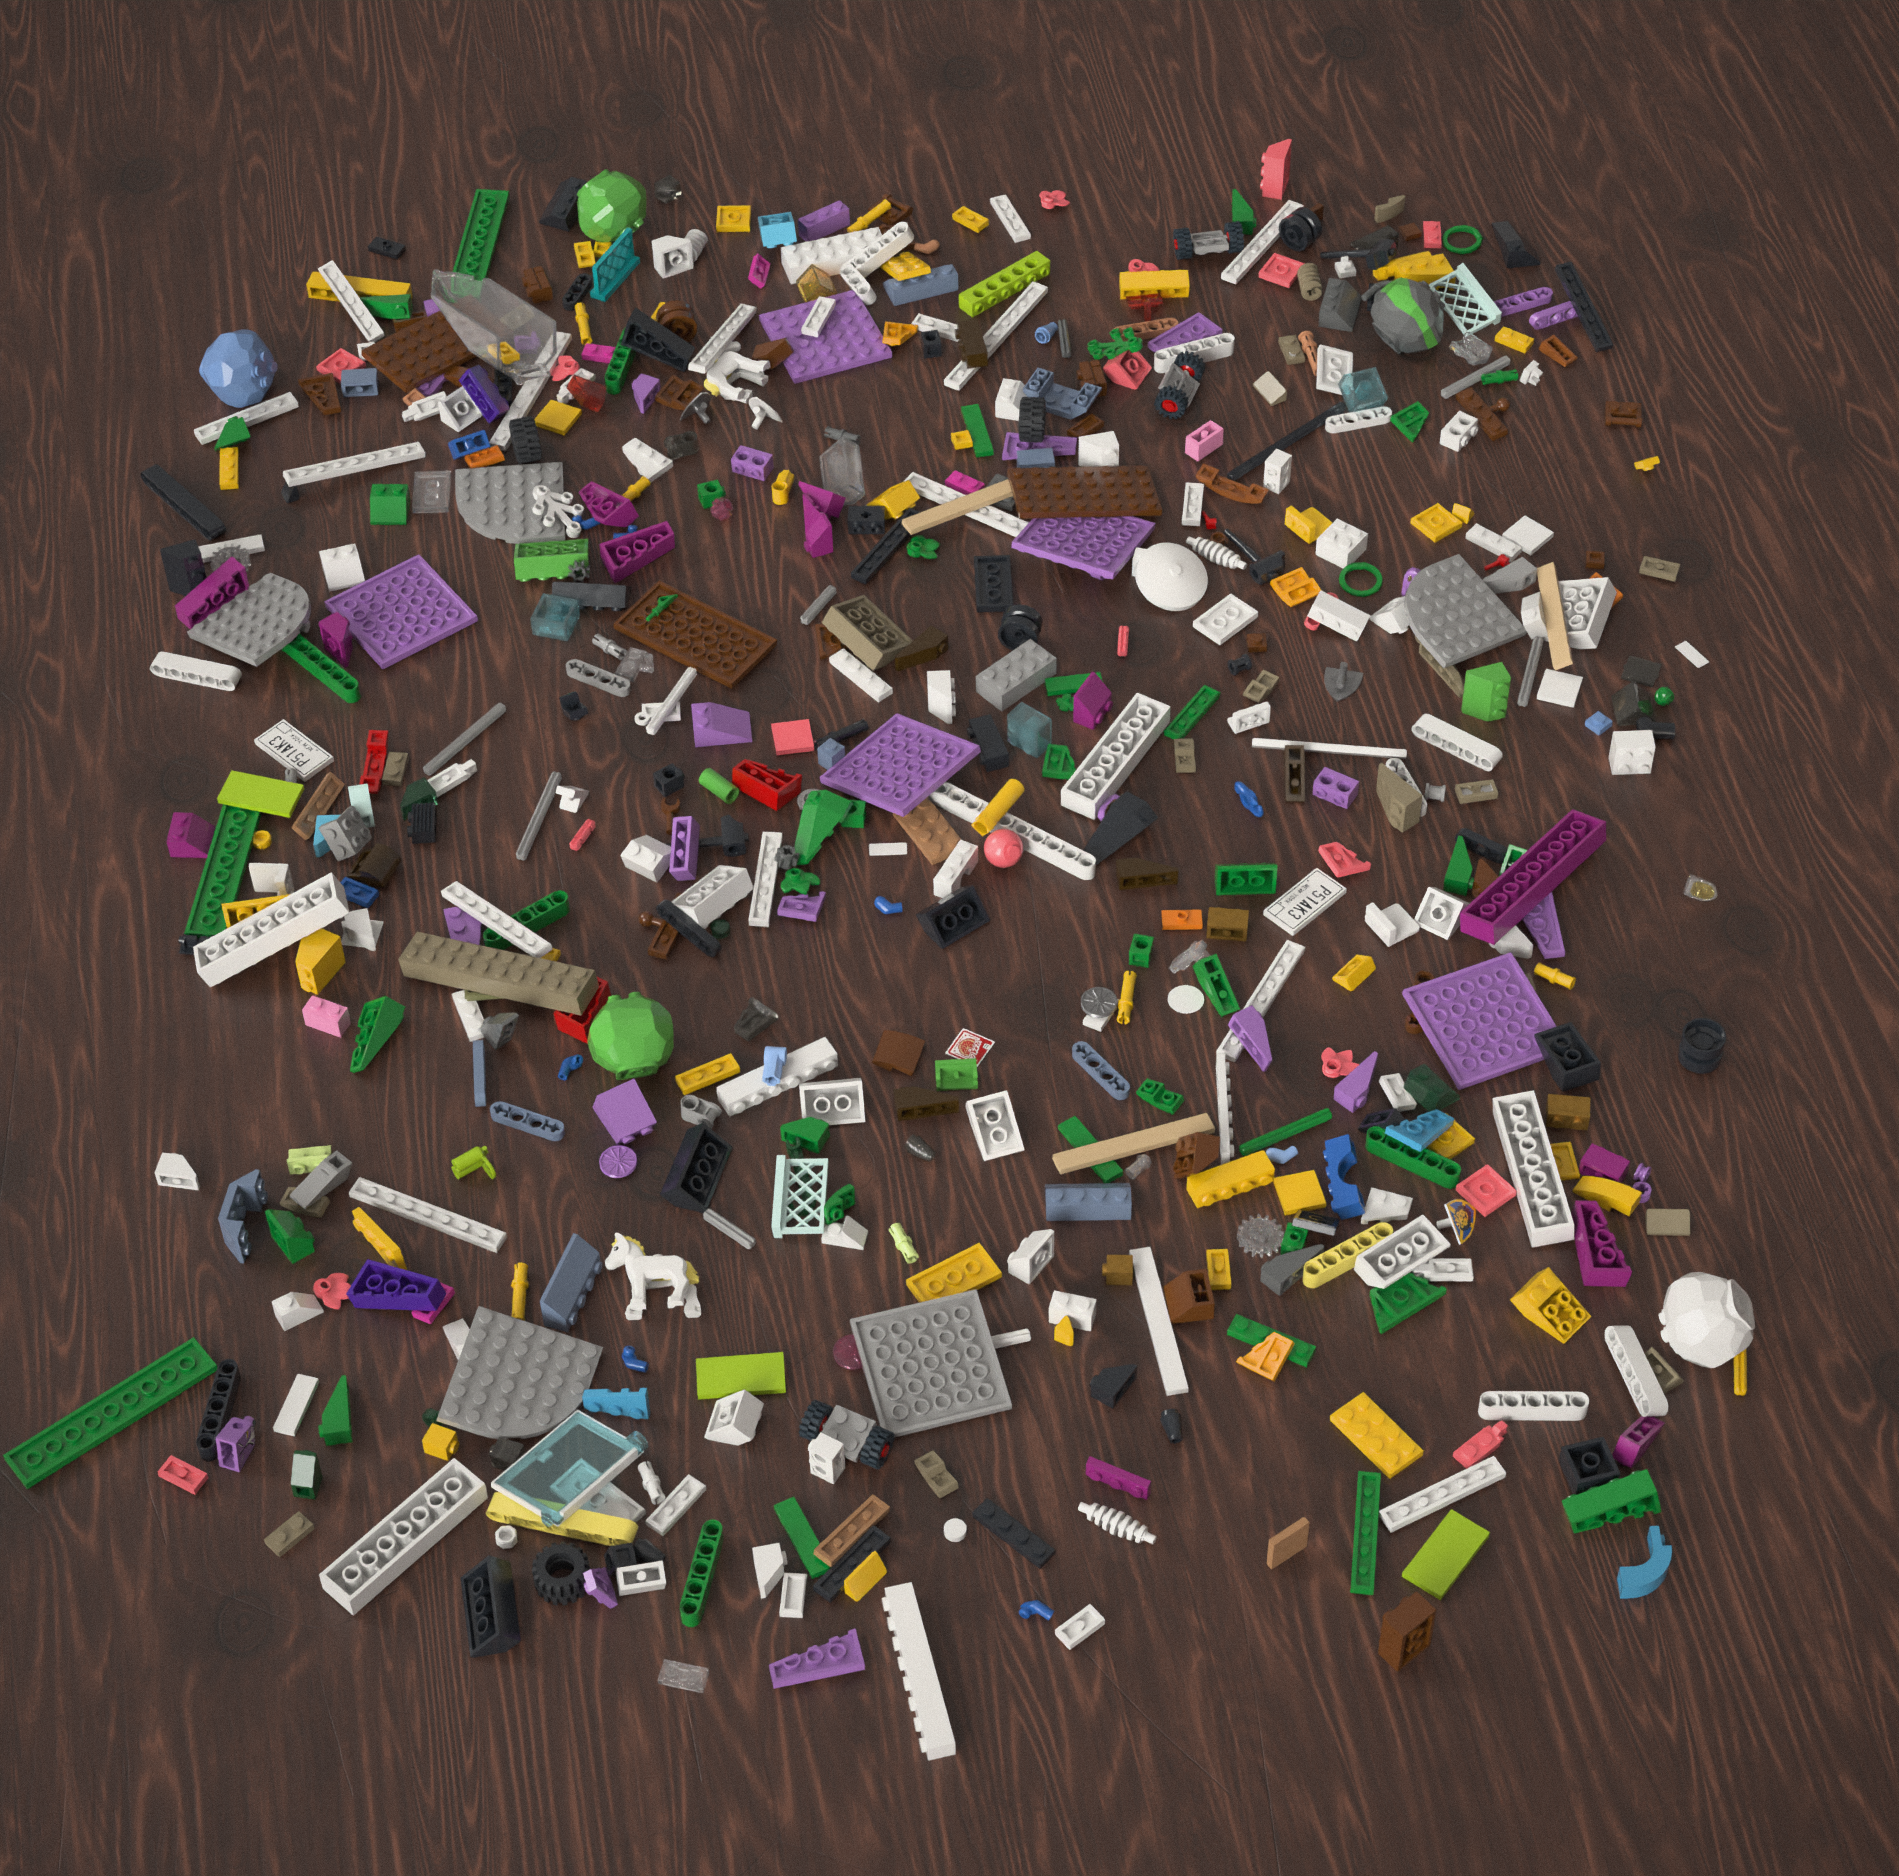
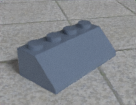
[883,264,958,306]
[1045,1183,1132,1221]
[540,1233,602,1332]

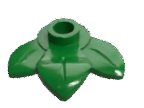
[907,535,940,559]
[781,868,820,895]

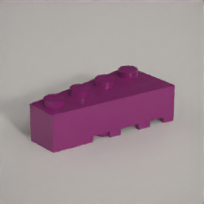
[599,521,675,584]
[175,556,249,630]
[1571,1200,1632,1287]

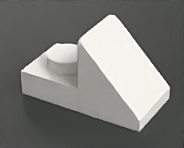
[556,786,589,813]
[821,1216,868,1250]

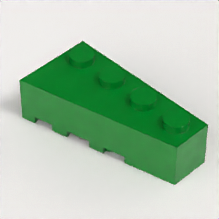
[1562,1469,1662,1533]

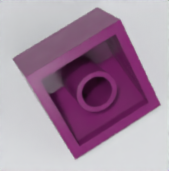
[319,612,353,668]
[1073,672,1113,730]
[166,812,216,858]

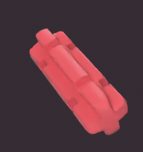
[1117,626,1129,657]
[569,819,596,851]

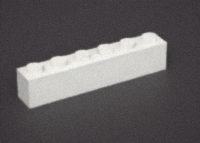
[717,1037,838,1117]

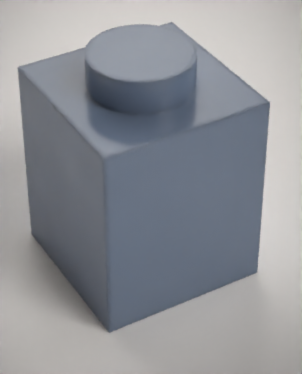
[817,738,845,770]

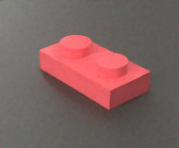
[1423,221,1442,248]
[158,1455,208,1495]

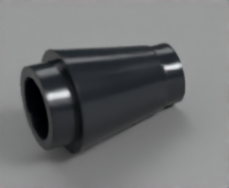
[1160,1408,1183,1444]
[633,1538,666,1563]

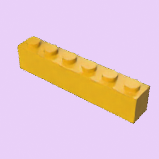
[306,272,413,302]

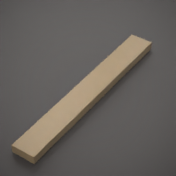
[902,479,1013,535]
[1537,562,1573,670]
[1052,1113,1215,1174]

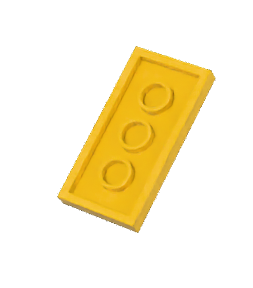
[880,252,931,281]
[906,1243,1002,1303]
[1330,1392,1423,1479]

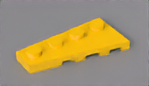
[352,1207,408,1271]

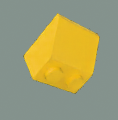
[866,480,920,520]

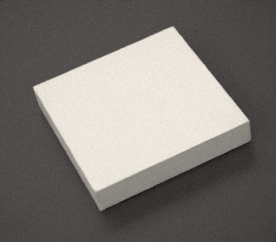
[1502,516,1554,556]
[1537,669,1583,708]

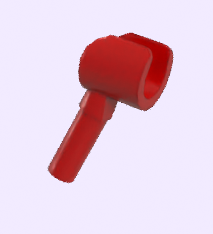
[1201,511,1217,529]
[1484,554,1510,571]

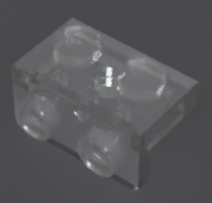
[1449,332,1493,366]

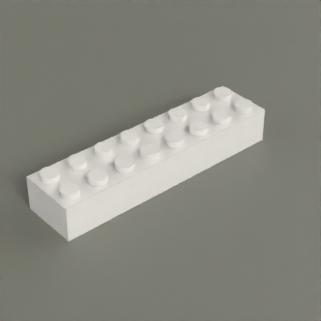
[1061,693,1170,820]
[193,872,349,987]
[1493,1090,1574,1247]
[319,1458,488,1616]

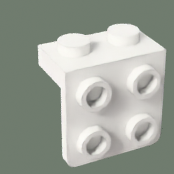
[1365,903,1420,947]

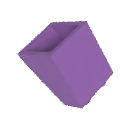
[593,1079,657,1145]

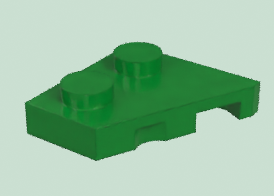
[1390,401,1429,443]
[1042,744,1076,780]

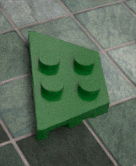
[1369,1273,1447,1334]

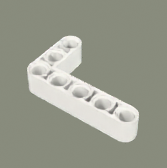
[840,222,914,305]

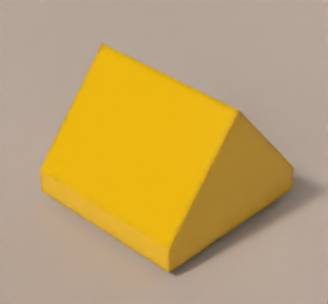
[1452,503,1475,524]
[1054,1316,1074,1346]

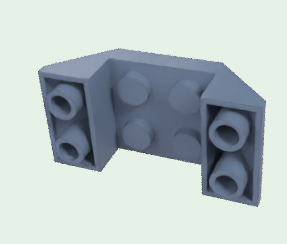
[1023,368,1102,420]
[218,1169,268,1263]

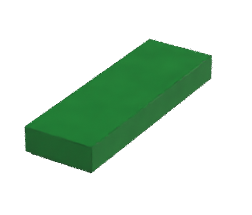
[1045,672,1103,696]

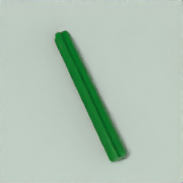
[1239,1108,1332,1156]

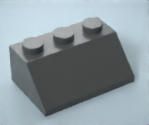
[1318,278,1362,332]

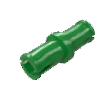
[1481,369,1518,385]

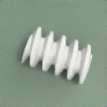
[684,229,708,263]

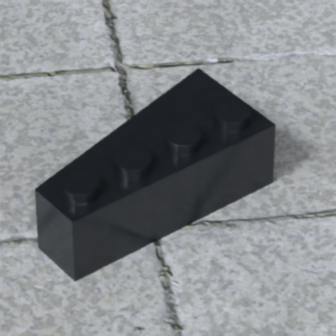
[621,307,695,373]

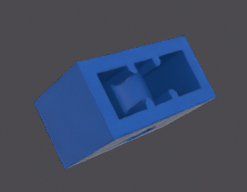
[448,430,491,460]

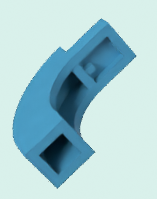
[1617,1526,1672,1599]

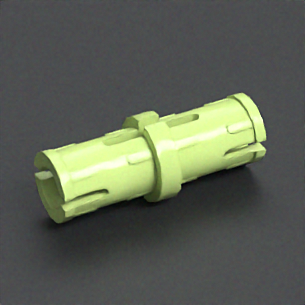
[889,1223,919,1264]

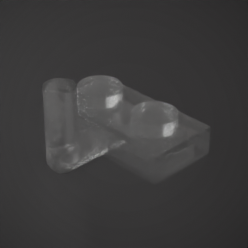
[615,647,654,682]
[1169,940,1211,974]

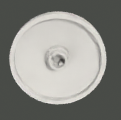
[1135,543,1208,611]

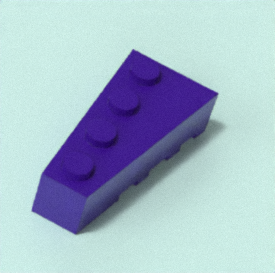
[346,1259,447,1311]

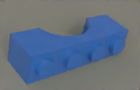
[1323,1134,1366,1220]

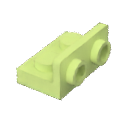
[287,1145,332,1174]

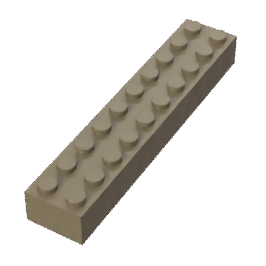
[398,932,599,1015]

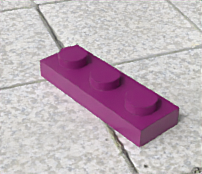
[1086,1456,1151,1500]

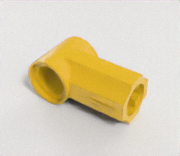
[772,470,794,505]

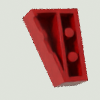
[732,759,802,811]
[553,976,611,1044]

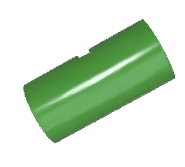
[699,768,739,804]

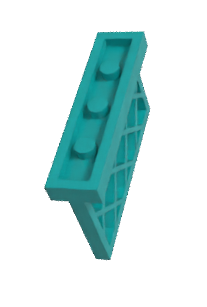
[590,228,640,302]

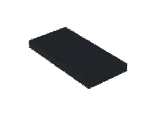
[974,555,1013,612]

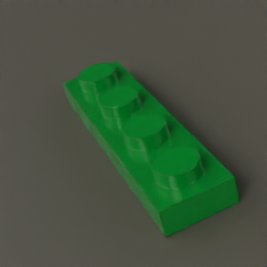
[1227,1314,1316,1367]

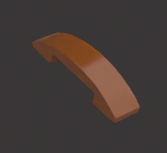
[1196,464,1269,504]

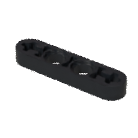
[656,899,721,957]

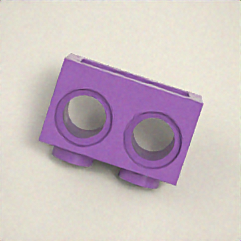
[731,445,774,481]
[1313,767,1359,809]

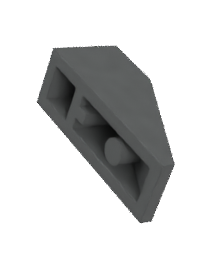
[481,1013,519,1050]
[1260,1244,1324,1296]

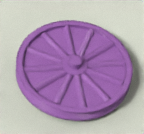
[599,1145,637,1178]

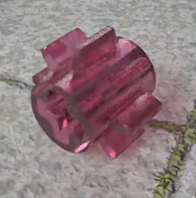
[711,497,733,521]

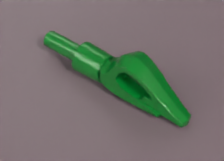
[646,594,678,621]

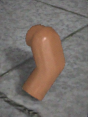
[914,240,940,254]

